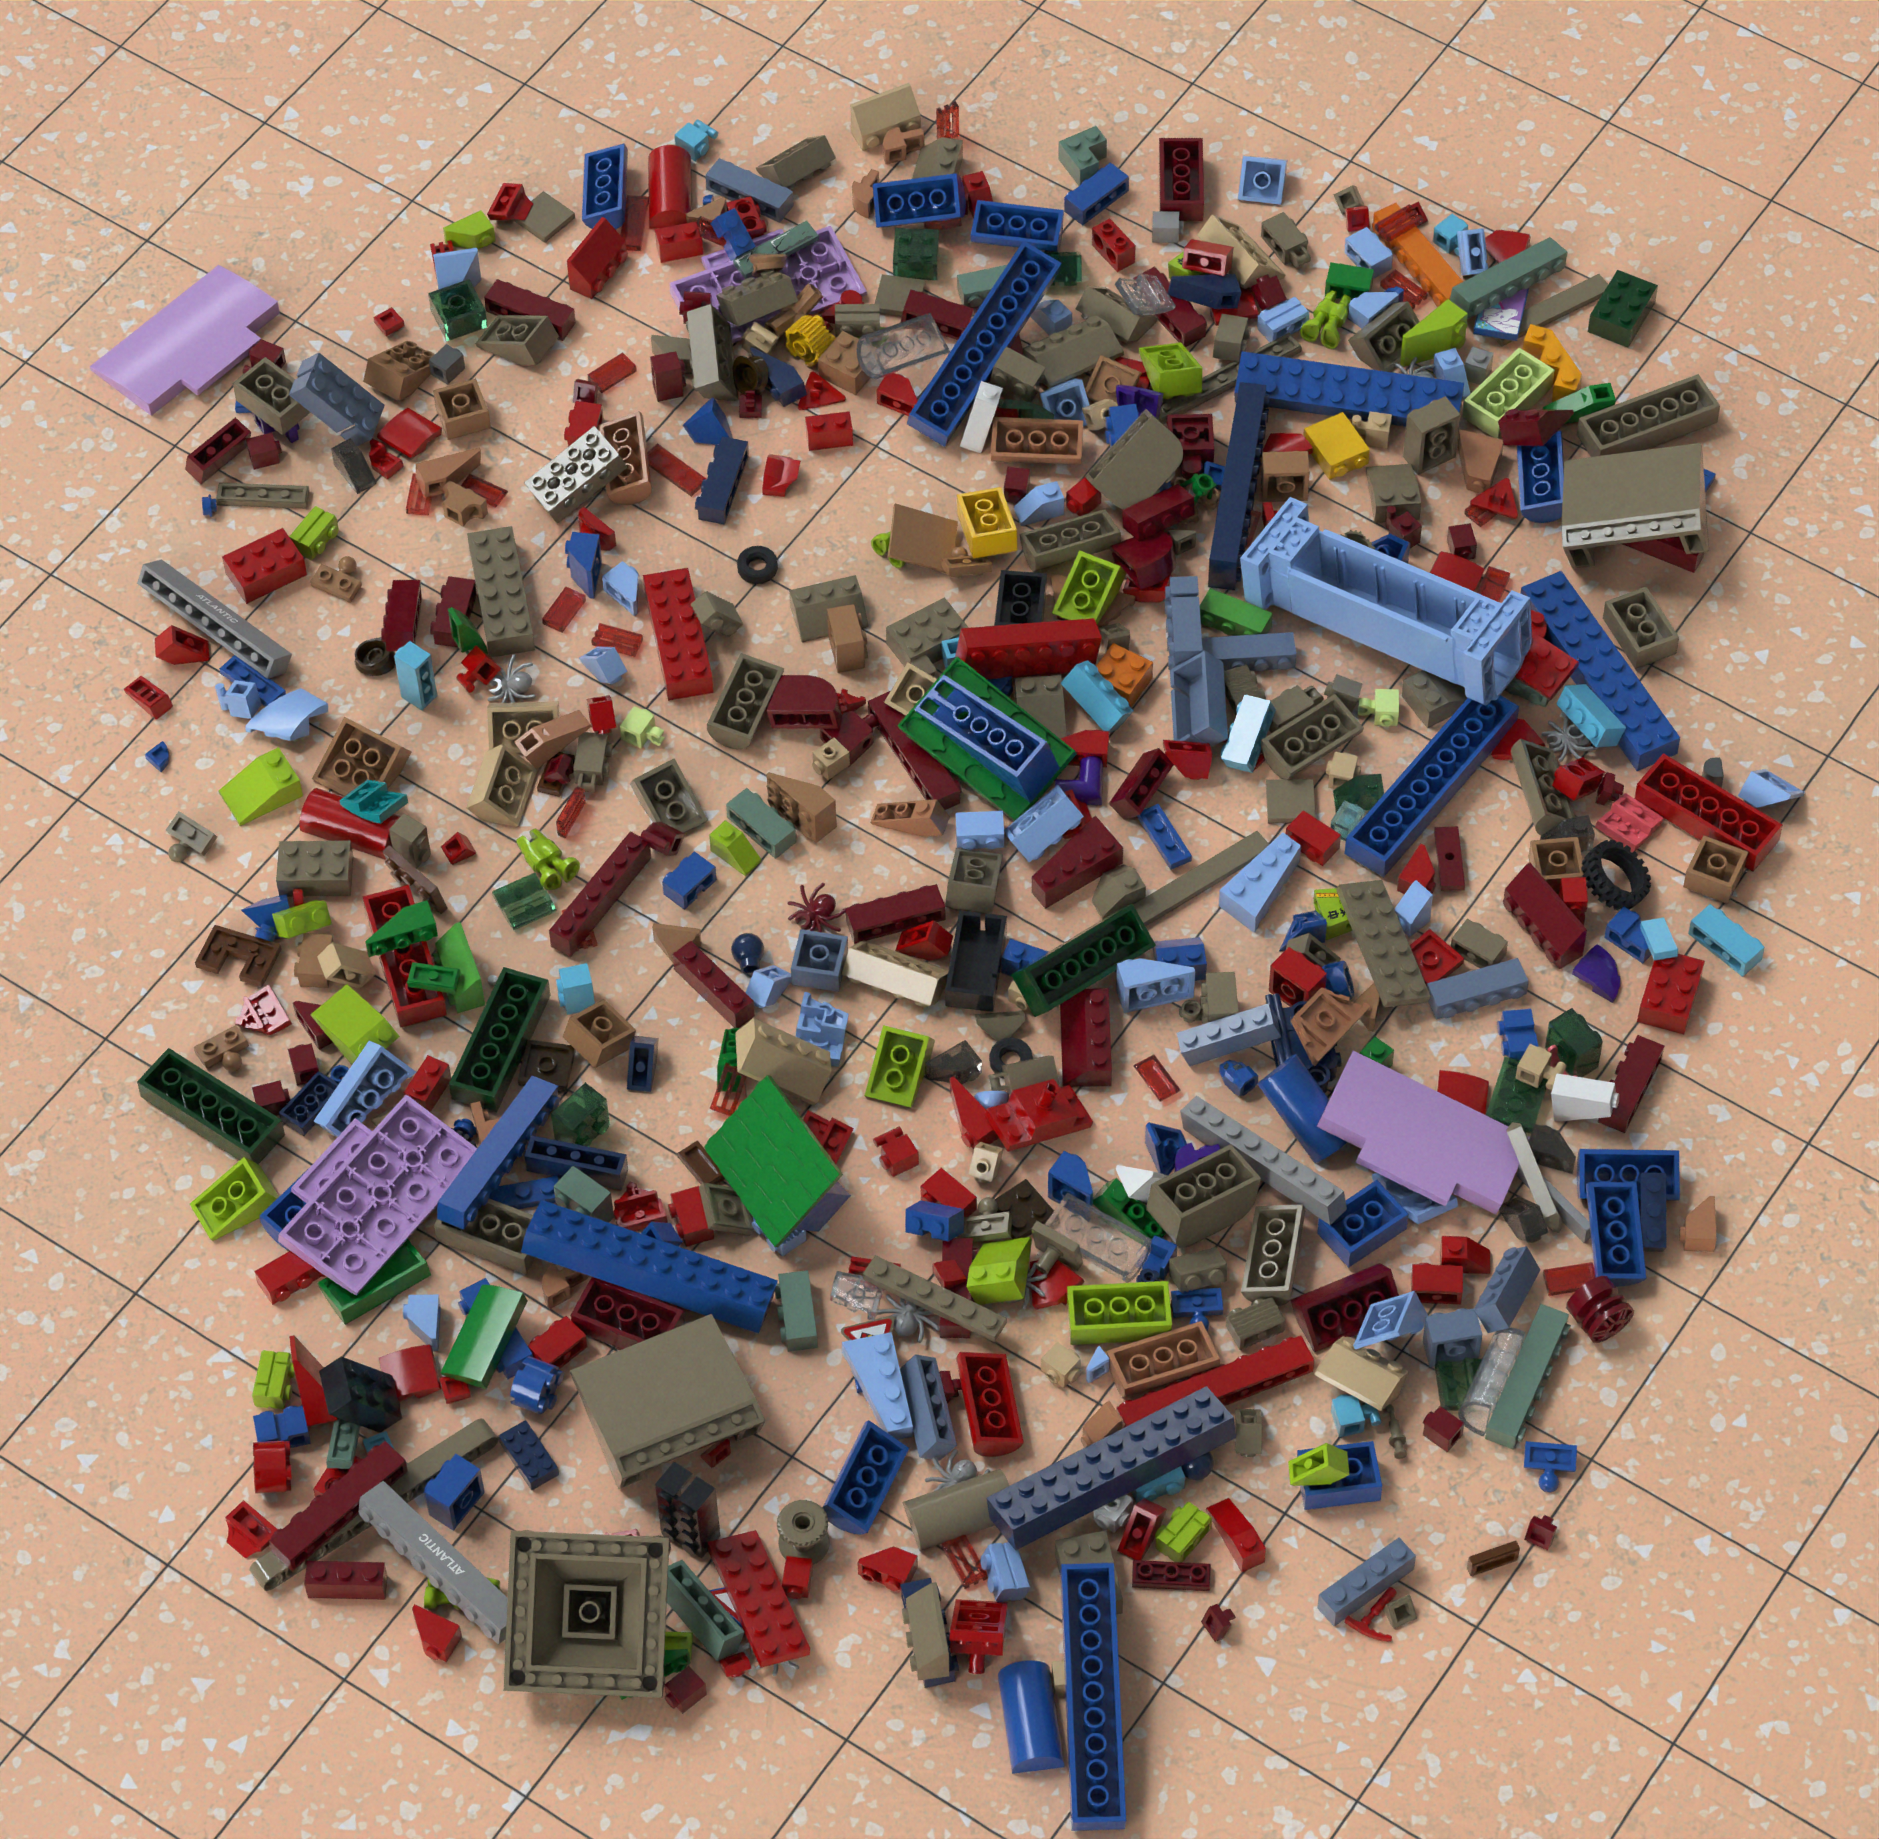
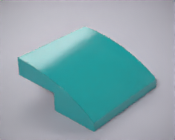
[340,780,408,824]

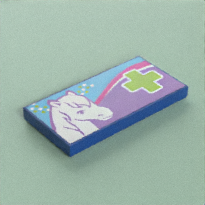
[1473,288,1529,341]

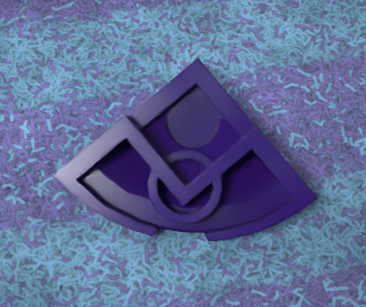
[1116,385,1163,419]
[1572,944,1620,1003]

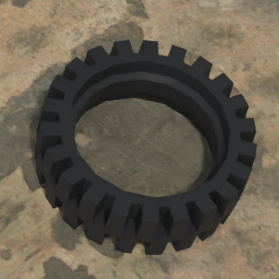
[1581,840,1651,910]

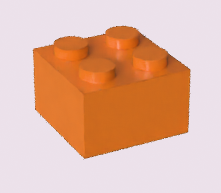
[1096,643,1153,708]

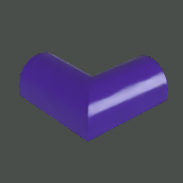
[1055,756,1103,805]

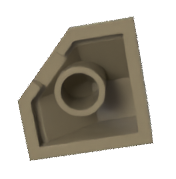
[1092,864,1146,919]

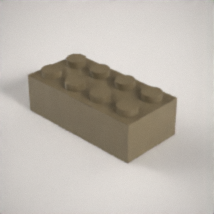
[434,1199,536,1274]

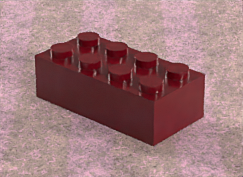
[1159,138,1204,221]
[570,1277,685,1349]

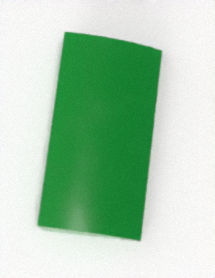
[317,1239,431,1325]
[440,1284,528,1389]

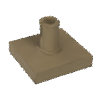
[1032,1221,1083,1275]

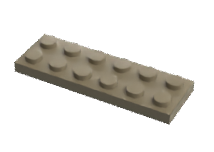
[1336,880,1431,1008]

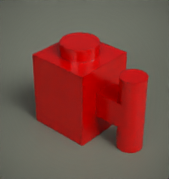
[456,645,502,693]
[873,1126,919,1177]

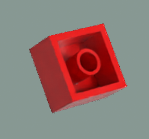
[1269,947,1327,1007]

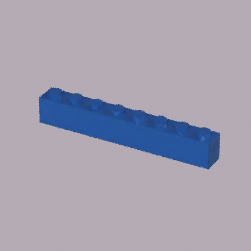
[437,1076,560,1230]

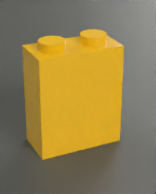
[1303,412,1370,480]

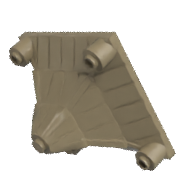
[503,1530,671,1698]

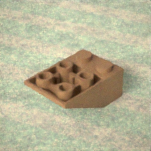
[363,340,435,401]
[766,772,837,843]

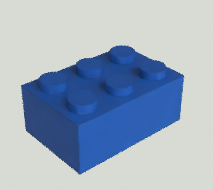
[1317,1180,1409,1268]
[1297,1441,1382,1510]

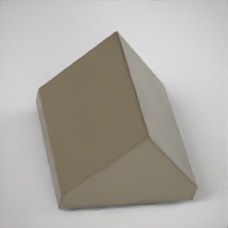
[1383,1595,1417,1628]

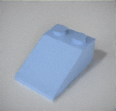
[1116,958,1195,1013]
[1353,1291,1428,1349]

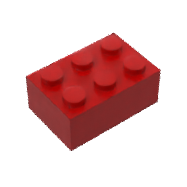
[222,528,307,604]
[1637,954,1705,1035]

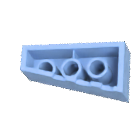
[1219,832,1301,933]
[314,1041,416,1137]
[842,1332,913,1440]

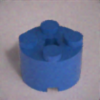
[510,1356,564,1415]

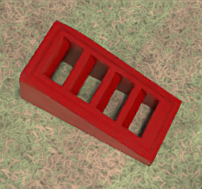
[124,676,173,719]

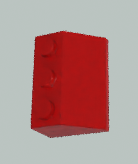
[567,217,628,299]

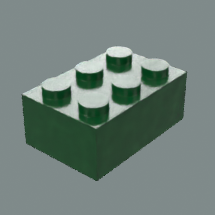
[1588,270,1658,348]

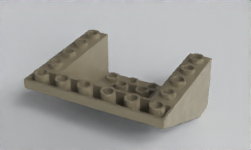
[1561,443,1709,568]
[570,1314,765,1489]

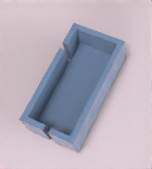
[289,353,385,447]
[1165,576,1203,670]
[1170,651,1228,747]

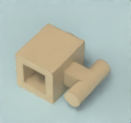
[742,322,779,355]
[1352,411,1392,449]
[1515,1044,1567,1090]

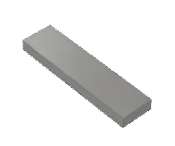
[1517,1163,1591,1243]

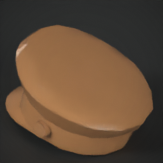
[748,253,787,277]

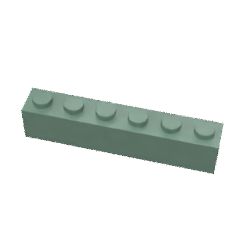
[1450,237,1568,319]
[1485,1304,1571,1450]

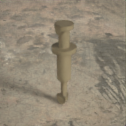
[1386,1404,1407,1459]

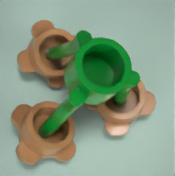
[1170,474,1221,524]

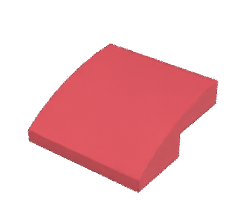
[1595,793,1664,852]

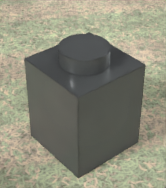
[429,344,465,385]

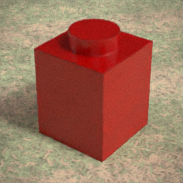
[1066,477,1101,516]
[782,1556,813,1599]

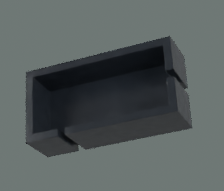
[945,910,1007,1012]
[655,1462,721,1558]

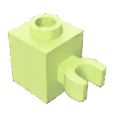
[1358,689,1399,727]
[620,706,665,748]

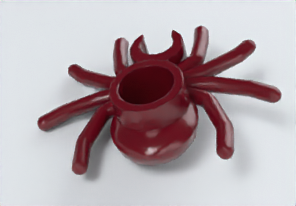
[787,883,845,932]

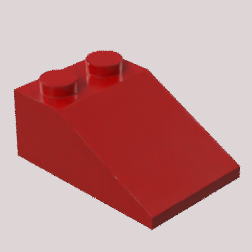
[289,1335,337,1426]

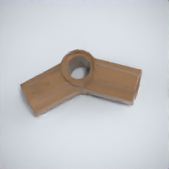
[764,283,824,338]

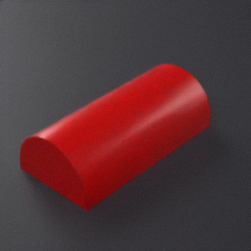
[648,145,692,229]
[299,788,401,860]
[956,1352,1024,1457]

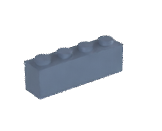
[705,158,794,223]
[1202,632,1296,671]
[1427,958,1529,1020]
[1177,1003,1281,1067]
[1474,1246,1540,1333]
[900,1354,957,1461]
[1317,1537,1416,1626]

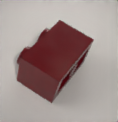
[650,351,686,402]

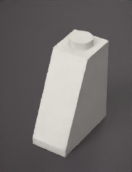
[960,381,1003,453]
[1551,1074,1619,1122]

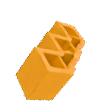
[1523,324,1582,402]

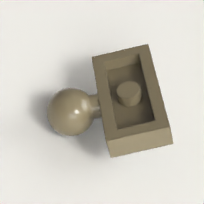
[165,811,217,862]
[960,1197,1012,1242]

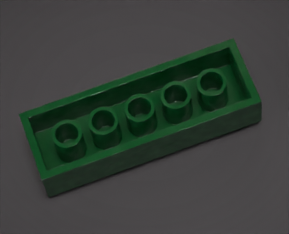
[1011,904,1156,1017]
[449,967,551,1113]
[137,1048,285,1164]

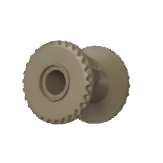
[777,1500,830,1565]

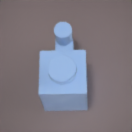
[215,680,261,719]

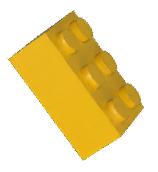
[957,487,1018,559]

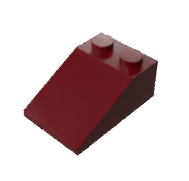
[1498,409,1574,446]

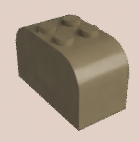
[1085,409,1183,509]
[1147,1144,1261,1248]

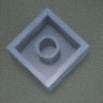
[791,929,848,992]
[1422,1308,1483,1367]

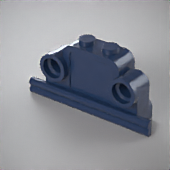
[1265,993,1342,1093]

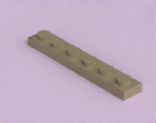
[863,1255,1007,1342]

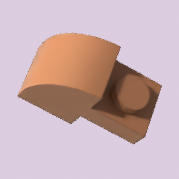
[883,127,925,164]
[852,169,879,219]
[542,1264,588,1310]

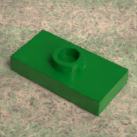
[407,962,461,994]

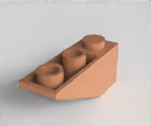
[416,447,481,498]
[514,710,592,770]
[870,799,950,837]

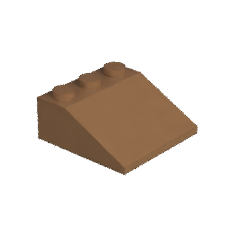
[312,717,412,796]

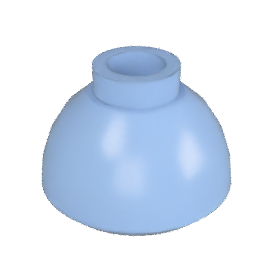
[974,1091,1009,1109]

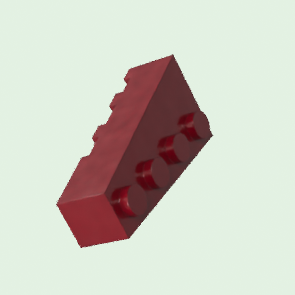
[1032,815,1123,909]

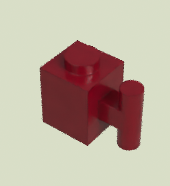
[679,291,712,324]
[243,339,286,374]
[1385,506,1422,548]
[640,822,685,856]

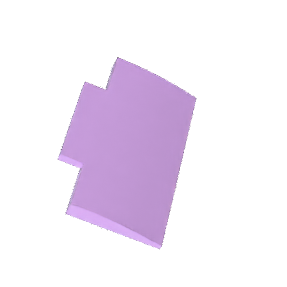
[670,226,867,343]
[90,265,280,416]
[1317,1051,1531,1215]
[278,1094,477,1296]

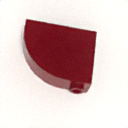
[1110,530,1177,590]
[767,675,842,729]

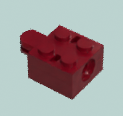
[1167,414,1214,480]

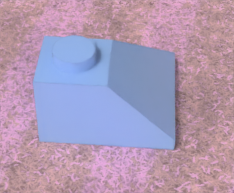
[1238,156,1288,205]
[433,248,481,303]
[1040,378,1089,426]
[1738,769,1805,808]

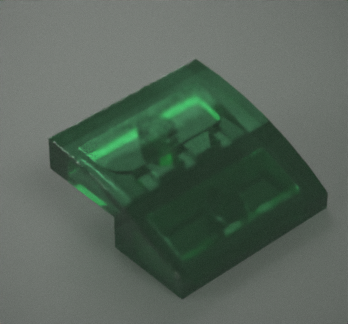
[997,399,1054,419]
[492,872,557,931]
[1434,1357,1496,1411]

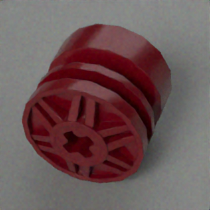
[1566,1276,1634,1343]

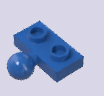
[1171,1288,1223,1331]
[1524,1441,1577,1493]

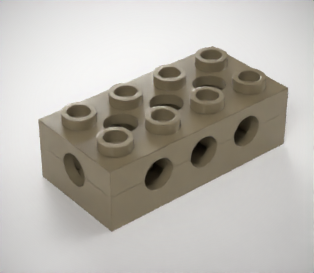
[524,426,628,524]

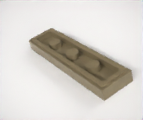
[216,483,309,509]

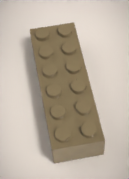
[1577,374,1720,457]
[467,526,535,658]

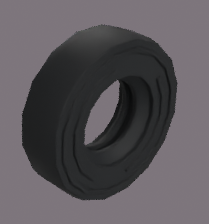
[737,546,778,584]
[989,1037,1033,1079]

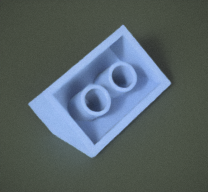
[1004,785,1084,862]

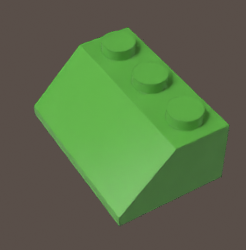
[433,922,485,1014]

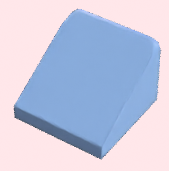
[1086,1346,1109,1383]

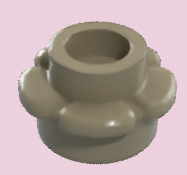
[1179,1000,1203,1023]

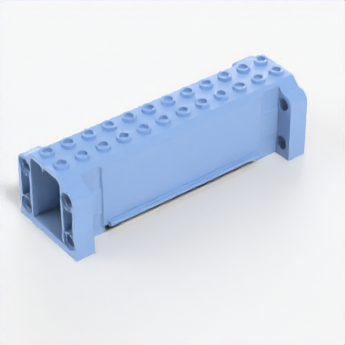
[1240,497,1532,705]

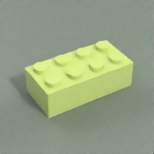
[1462,348,1555,439]

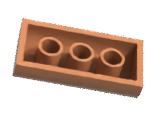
[599,411,652,505]
[991,417,1083,465]
[1107,1321,1220,1397]

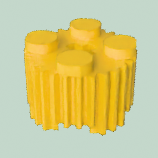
[785,315,836,367]

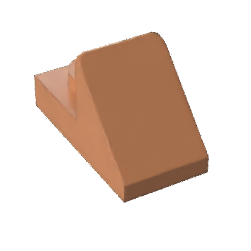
[470,1101,500,1144]

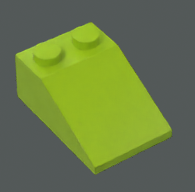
[1400,299,1468,367]
[1139,342,1203,399]
[1052,550,1127,624]
[218,747,303,826]
[310,984,400,1065]
[864,1025,935,1108]
[190,1157,279,1241]
[967,1237,1032,1305]

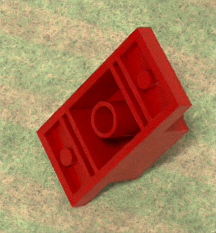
[984,1079,1093,1152]
[950,1599,1008,1674]

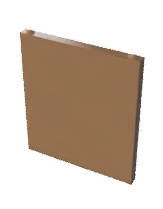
[888,503,958,573]

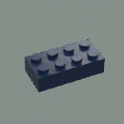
[279,1071,339,1136]
[498,1420,559,1491]

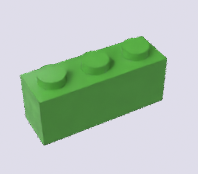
[1200,588,1273,636]

